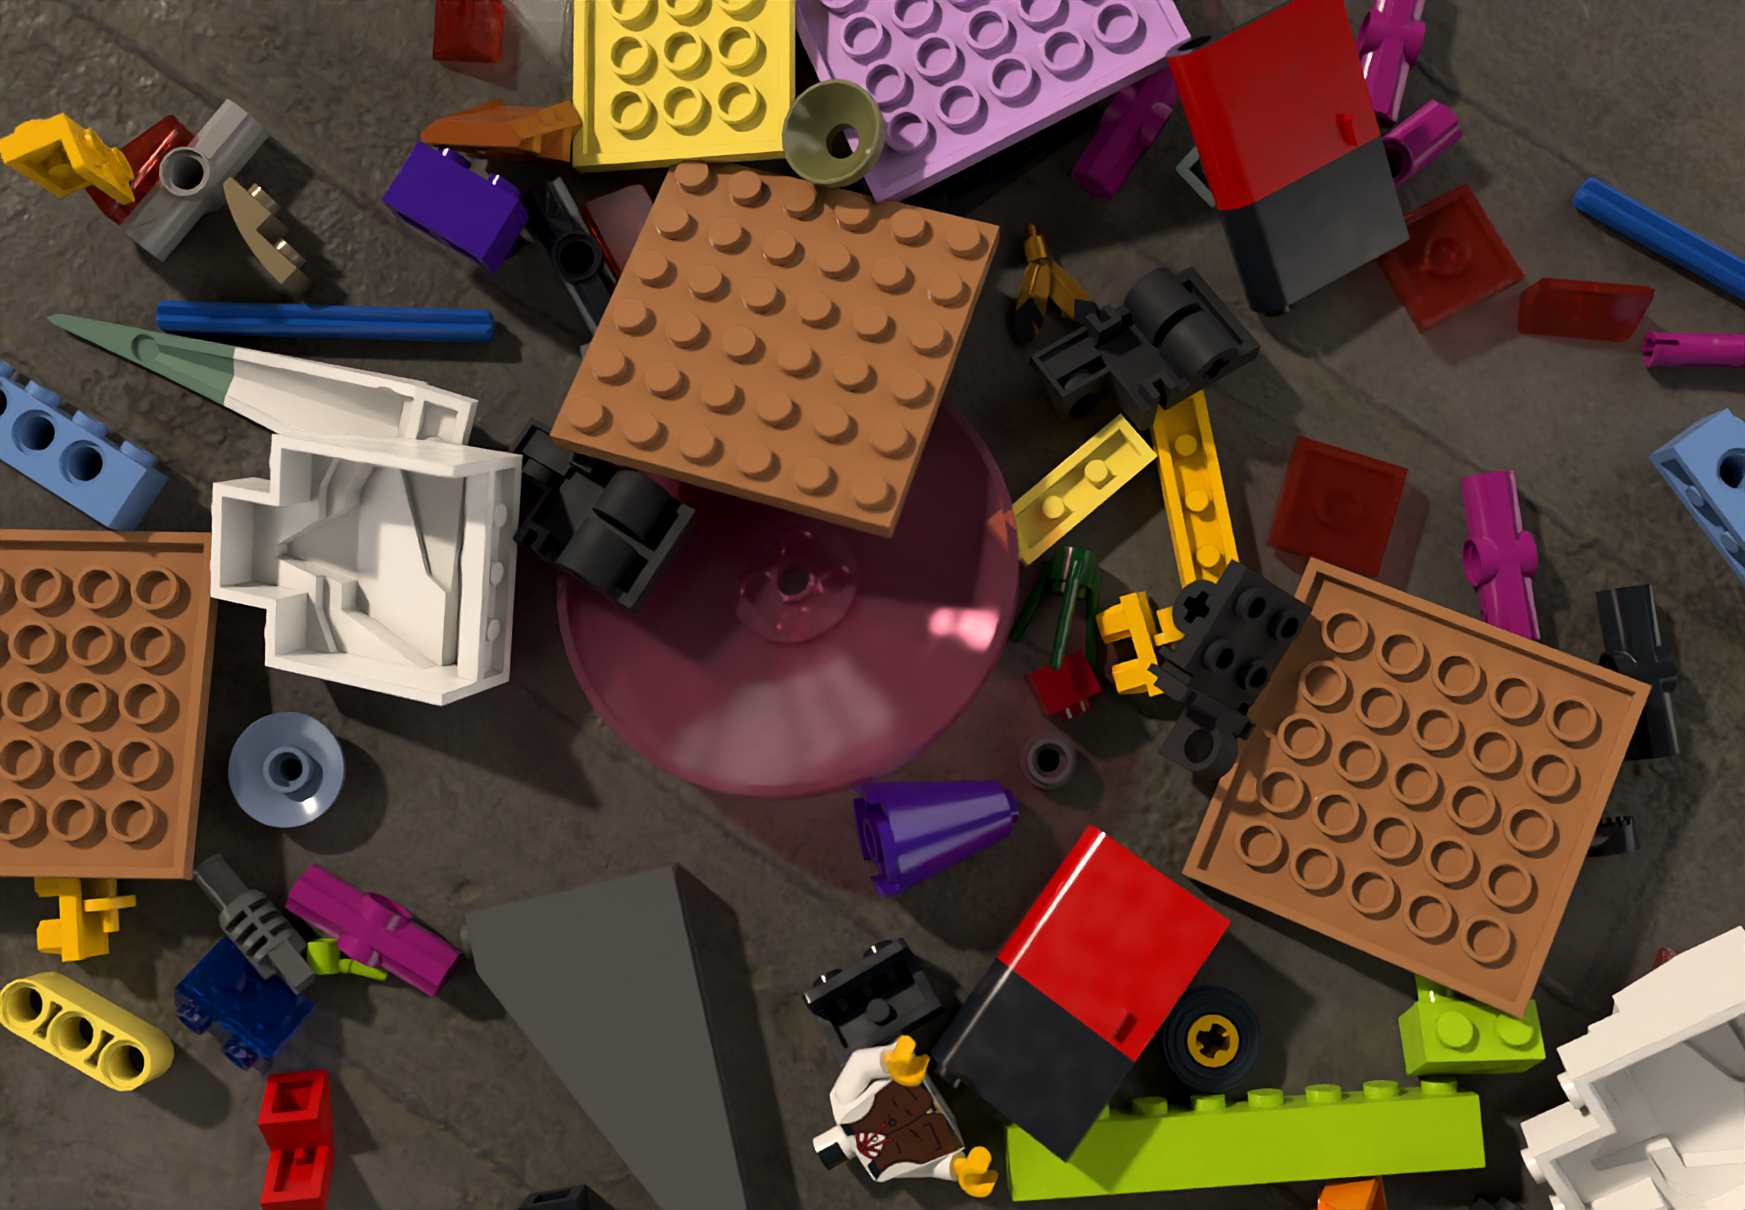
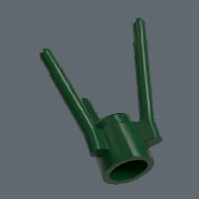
[1010,546,1103,675]

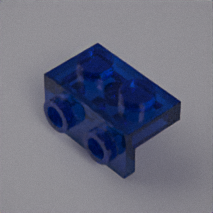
[174,935,316,1075]

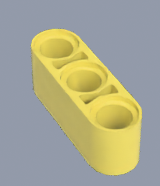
[0,972,174,1091]

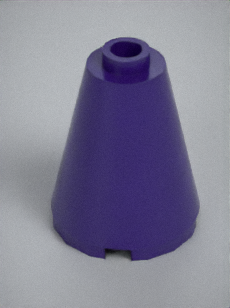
[853,780,1019,899]

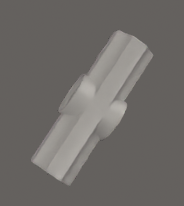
[119,98,270,262]

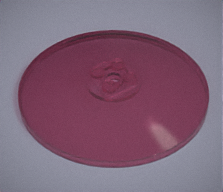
[557,397,1021,801]

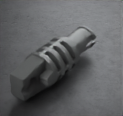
[192,854,316,996]

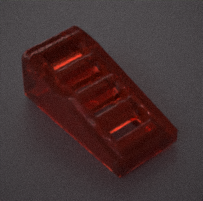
[85,114,195,226]

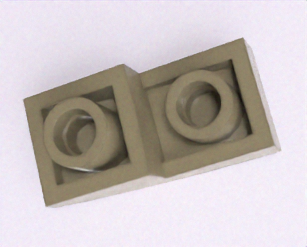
[223,176,314,299]

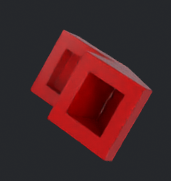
[257,1069,335,1210]

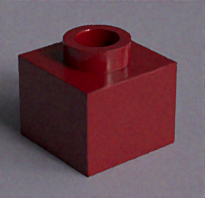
[1024,649,1102,722]

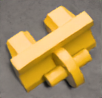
[1096,591,1184,697]
[34,878,136,962]

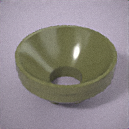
[782,79,886,188]

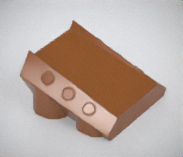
[420,97,582,165]

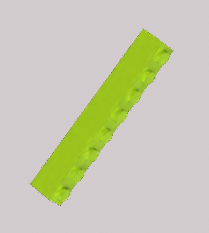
[1003,1076,1486,1202]

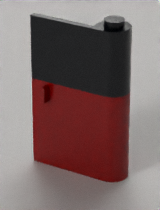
[1166,0,1410,317]
[929,824,1233,1163]

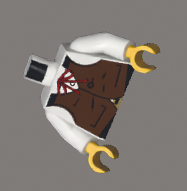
[813,1034,998,1197]

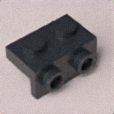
[802,938,946,1069]

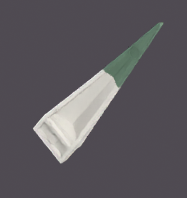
[47,314,478,446]

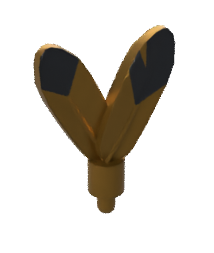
[1014,223,1098,345]

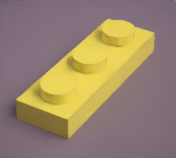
[990,413,1157,568]

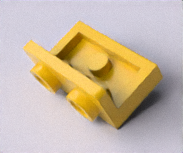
[0,113,135,205]

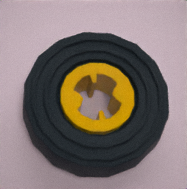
[1157,985,1264,1093]

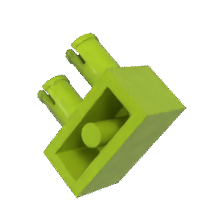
[1398,973,1546,1076]

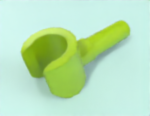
[306,938,389,981]

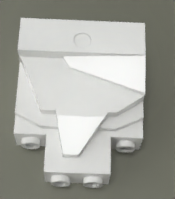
[210,430,523,706]
[1520,926,1745,1210]

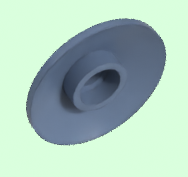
[228,712,346,828]

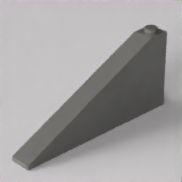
[460,862,754,1210]

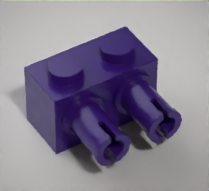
[382,141,530,274]

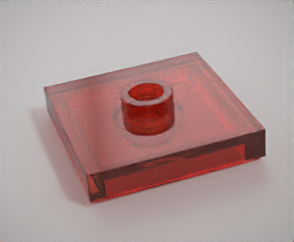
[1375,182,1525,334]
[1264,436,1408,578]

